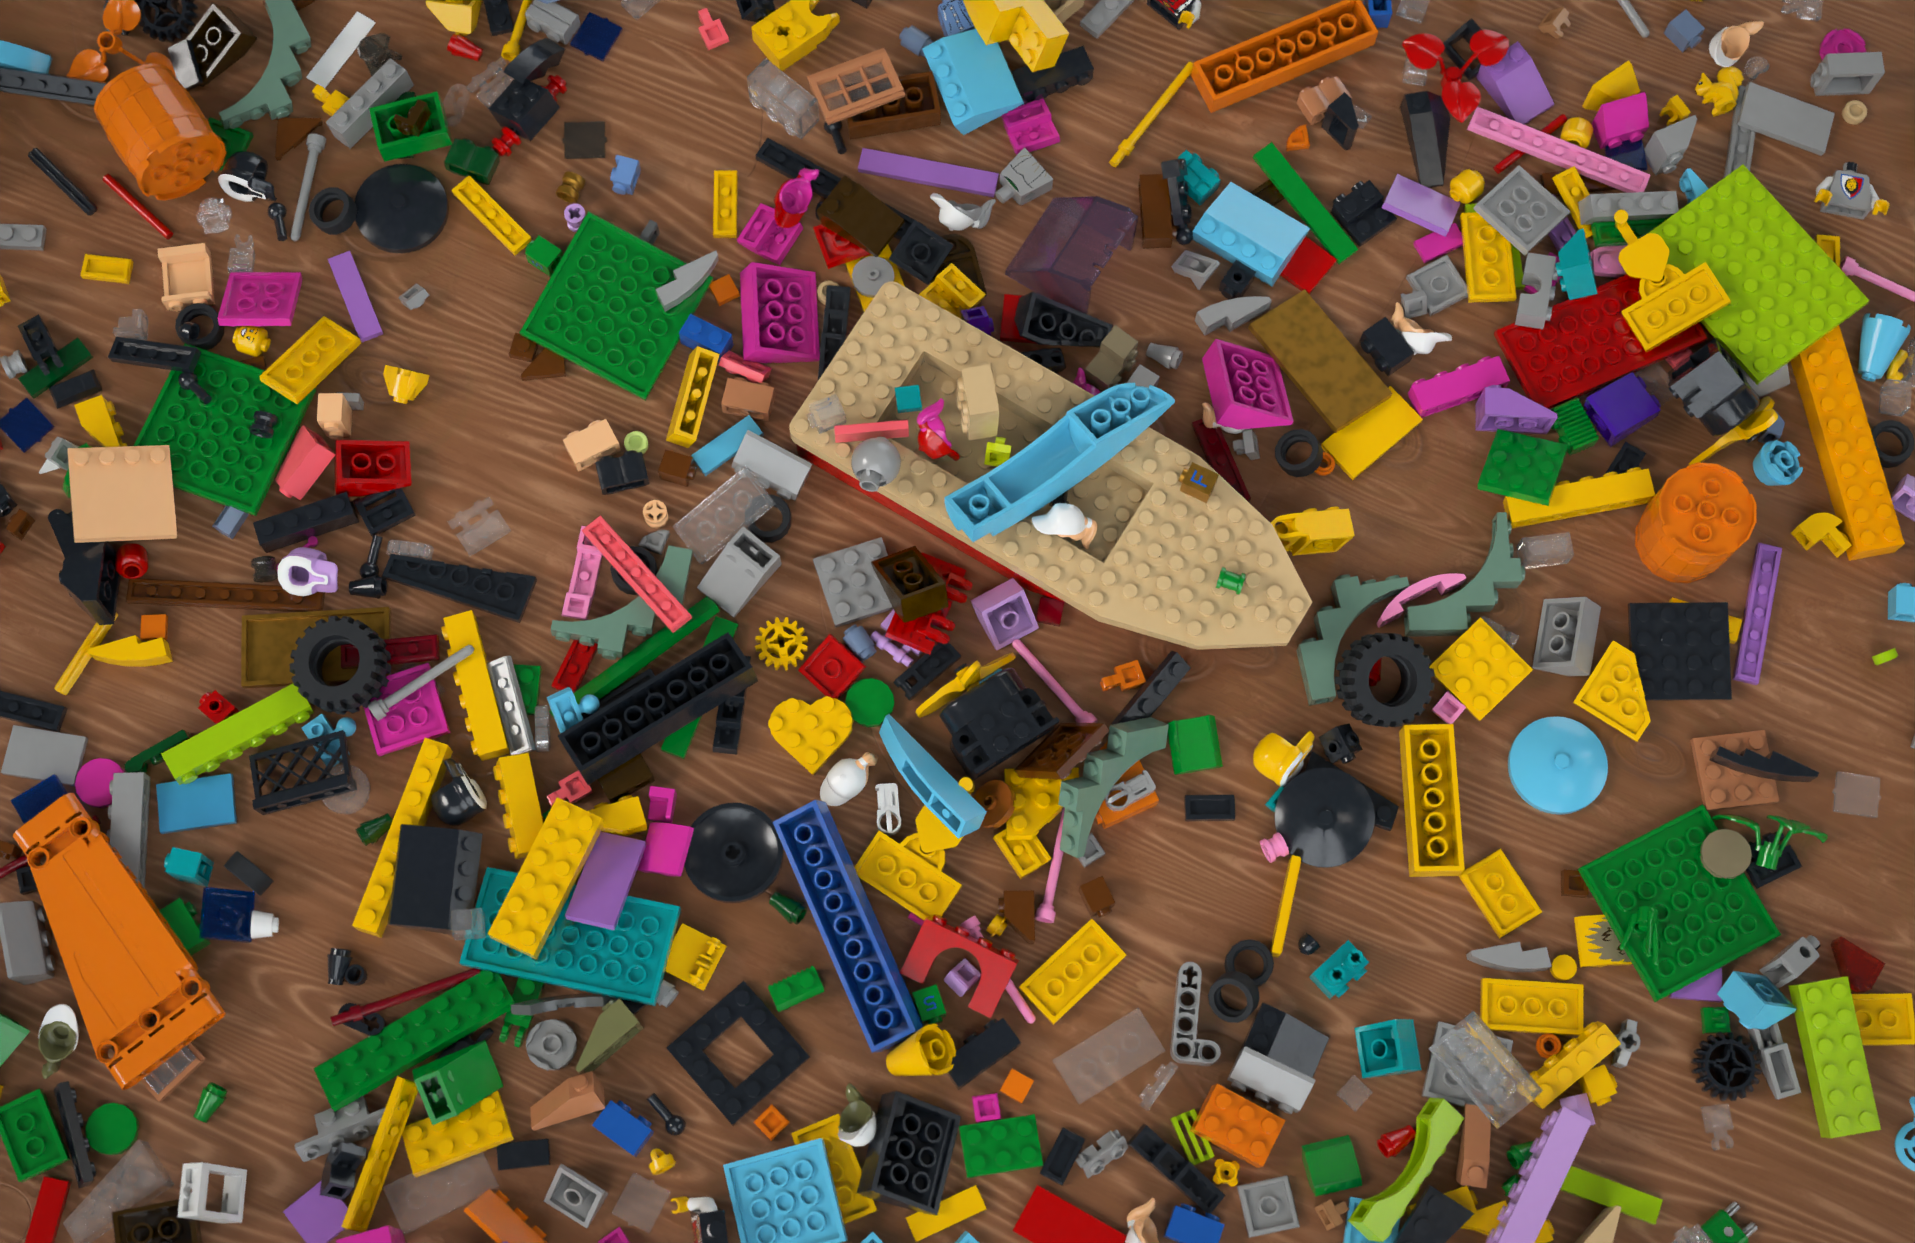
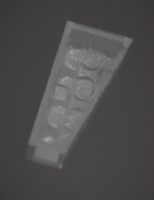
[63,1139,174,1243]

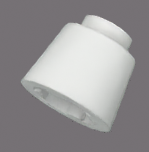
[251,910,279,939]

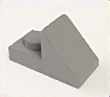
[1171,250,1220,290]

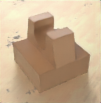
[1538,7,1571,38]
[1315,1199,1349,1231]

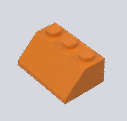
[463,1189,548,1243]

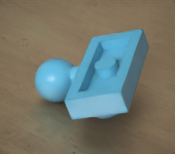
[546,687,600,734]
[302,714,356,767]

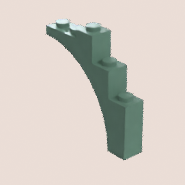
[219,0,311,130]
[1404,512,1525,637]
[551,545,693,660]
[1296,574,1409,706]
[1058,717,1169,858]

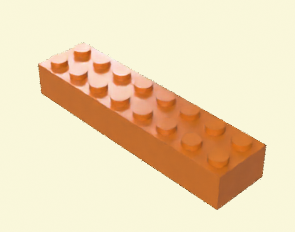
[1191,0,1378,113]

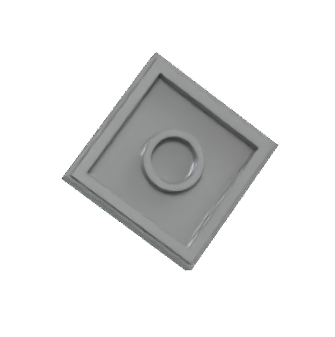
[1406,255,1468,316]
[1237,1175,1300,1238]

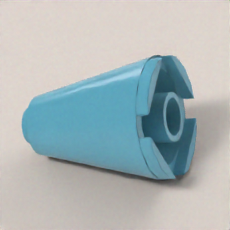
[1858,313,1911,382]

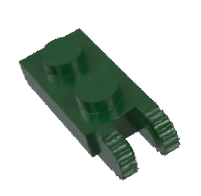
[124,730,192,773]

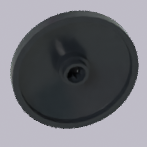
[354,164,449,253]
[1274,768,1375,867]
[684,803,784,903]

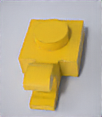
[312,84,350,116]

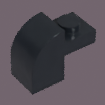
[320,1142,366,1201]

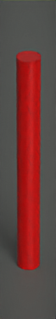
[1493,114,1568,174]
[102,174,174,240]

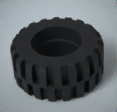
[289,616,391,714]
[1335,633,1435,727]

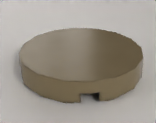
[1700,829,1752,879]

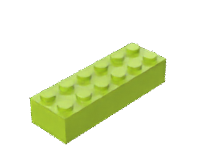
[1789,976,1881,1138]

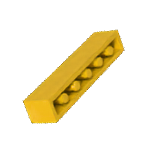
[1503,467,1655,528]
[441,610,510,761]

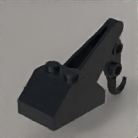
[48,509,121,625]

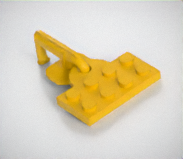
[1614,210,1731,352]
[854,777,975,921]

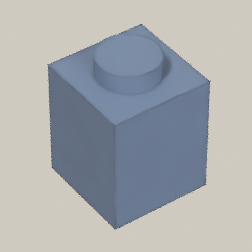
[1664,10,1705,52]

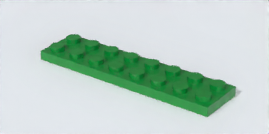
[313,970,515,1112]

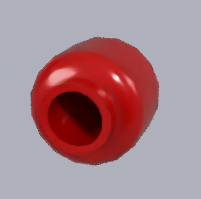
[115,543,148,579]

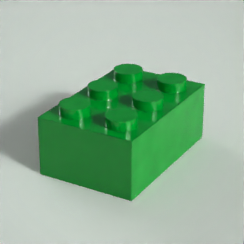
[369,91,452,162]

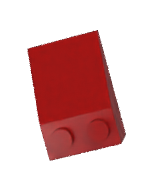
[334,440,412,497]

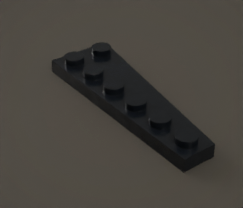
[382,554,537,623]

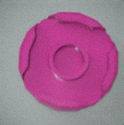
[1819,29,1867,60]
[75,758,125,808]

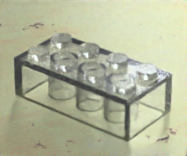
[1428,1010,1543,1129]

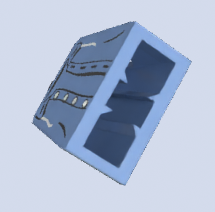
[938,0,976,37]

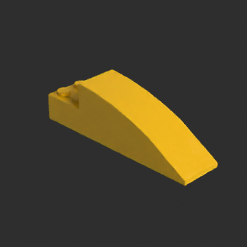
[963,0,1069,72]

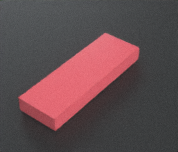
[834,420,909,443]

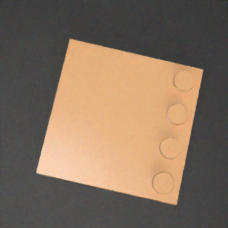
[67,445,177,543]

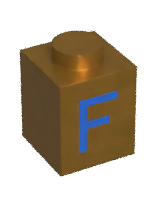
[1178,462,1219,503]

